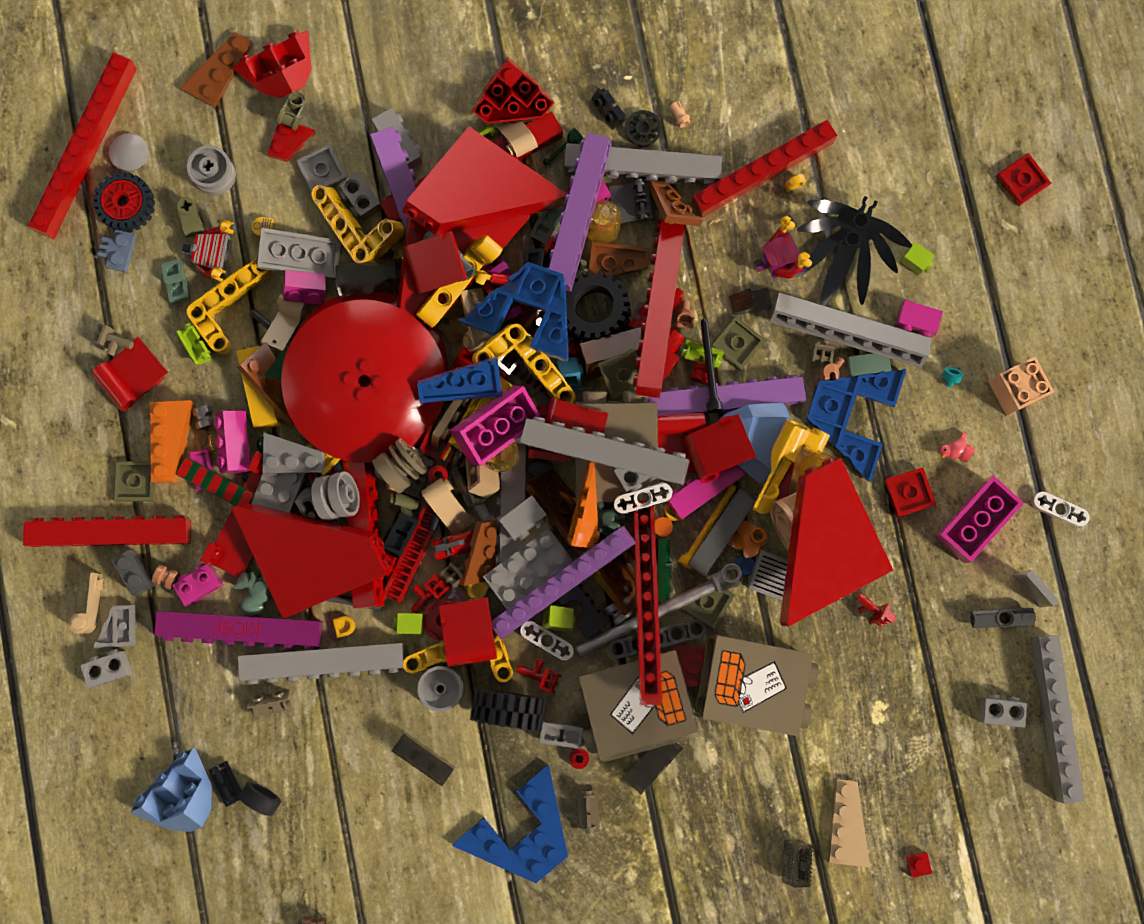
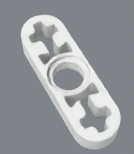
[614,482,672,513]
[1031,492,1089,527]
[521,621,574,660]

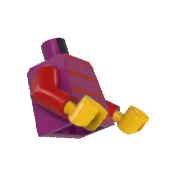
[754,216,812,279]
[474,254,516,302]

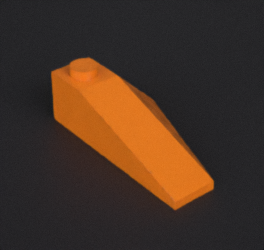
[567,461,600,548]

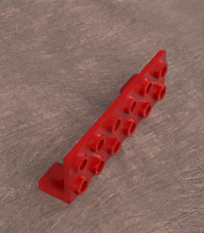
[200,451,263,578]

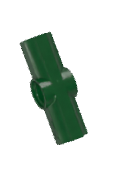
[655,539,672,600]

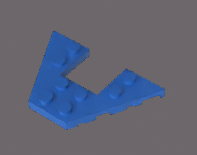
[459,262,569,362]
[806,369,907,482]
[452,764,568,883]

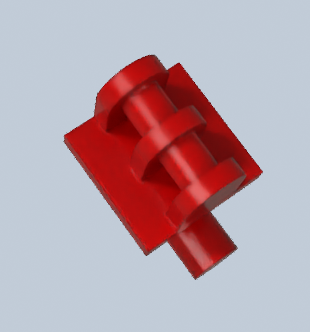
[410,574,450,613]
[855,592,896,626]
[517,658,562,694]

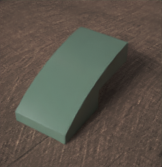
[529,208,565,245]
[161,259,191,305]
[847,353,892,377]

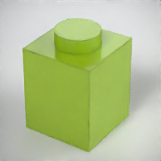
[900,242,935,276]
[542,606,575,632]
[394,613,424,634]

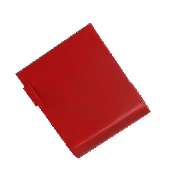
[403,231,467,294]
[91,337,169,411]
[545,397,609,435]
[657,412,706,473]
[684,414,757,483]
[439,597,498,667]

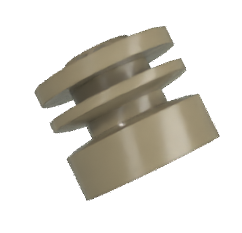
[373,438,427,493]

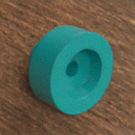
[942,367,964,387]

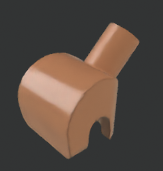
[675,300,694,328]
[818,357,844,381]

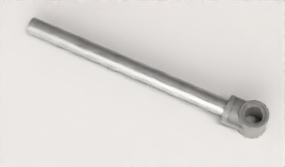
[576,563,743,657]

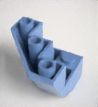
[716,403,791,485]
[130,748,212,832]

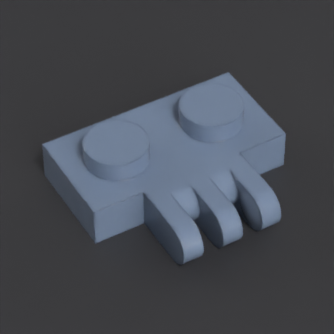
[96,230,137,273]

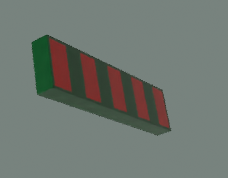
[176,457,255,506]

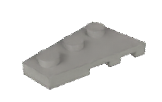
[263,433,325,473]

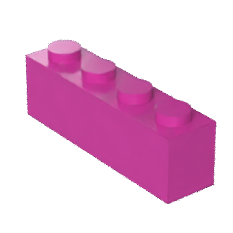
[666,465,746,521]

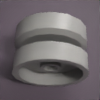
[187,145,236,196]
[311,471,360,521]
[417,666,464,712]

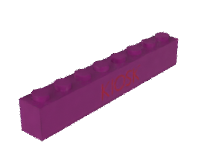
[154,611,323,650]

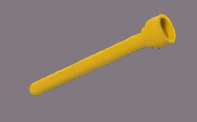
[677,484,736,570]

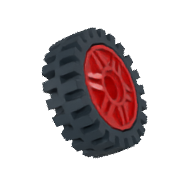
[93,172,155,232]

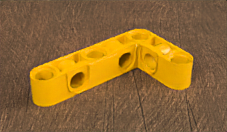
[311,185,404,265]
[416,235,503,328]
[187,258,274,355]
[472,324,575,403]
[403,627,513,682]

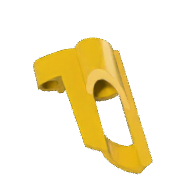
[752,419,830,514]

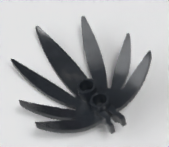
[795,196,912,306]

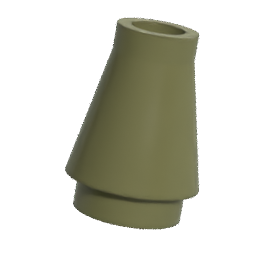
[389,492,419,511]

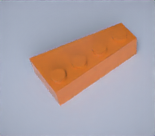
[150,400,197,485]

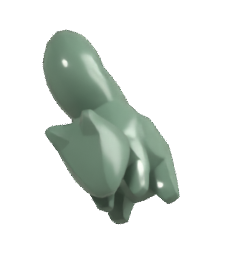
[597,502,628,536]
[234,572,272,617]

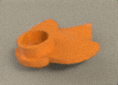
[728,521,768,558]

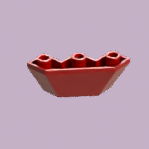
[233,30,312,98]
[472,56,555,124]

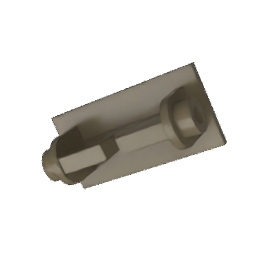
[247,690,292,717]
[577,789,600,834]

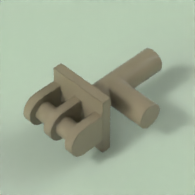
[90,323,134,356]
[811,338,840,364]
[439,557,469,589]

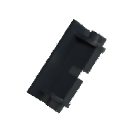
[591,88,626,130]
[209,761,242,807]

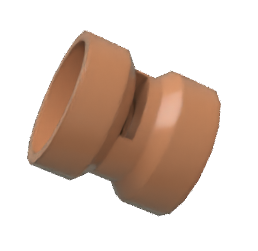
[152,564,180,591]

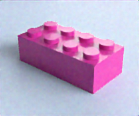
[450,385,541,466]
[934,475,1024,564]

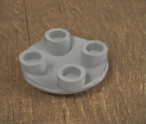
[109,133,148,171]

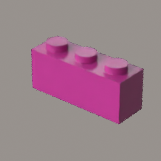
[213,411,250,474]

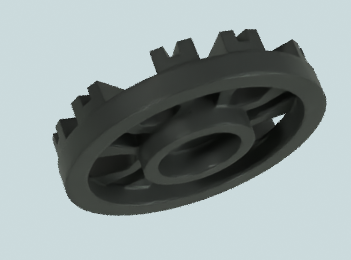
[625,110,662,147]

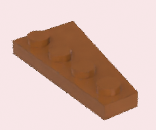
[180,32,253,108]
[237,342,295,428]

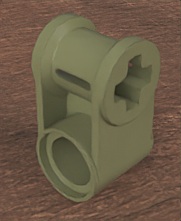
[276,92,306,131]
[177,197,206,238]

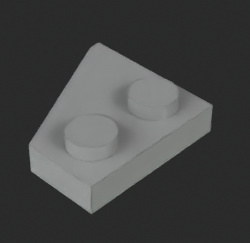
[94,605,135,648]

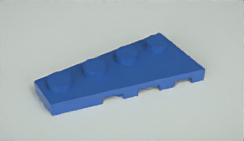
[417,356,502,403]

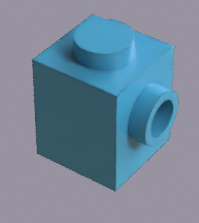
[557,357,584,389]

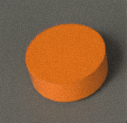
[655,517,673,537]

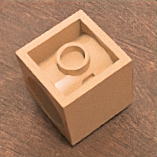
[988,357,1054,416]

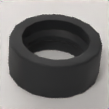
[239,782,281,816]

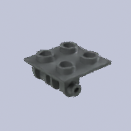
[609,179,653,224]

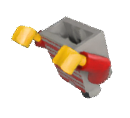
[182,220,234,282]

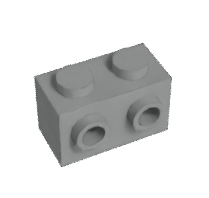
[499,495,547,541]

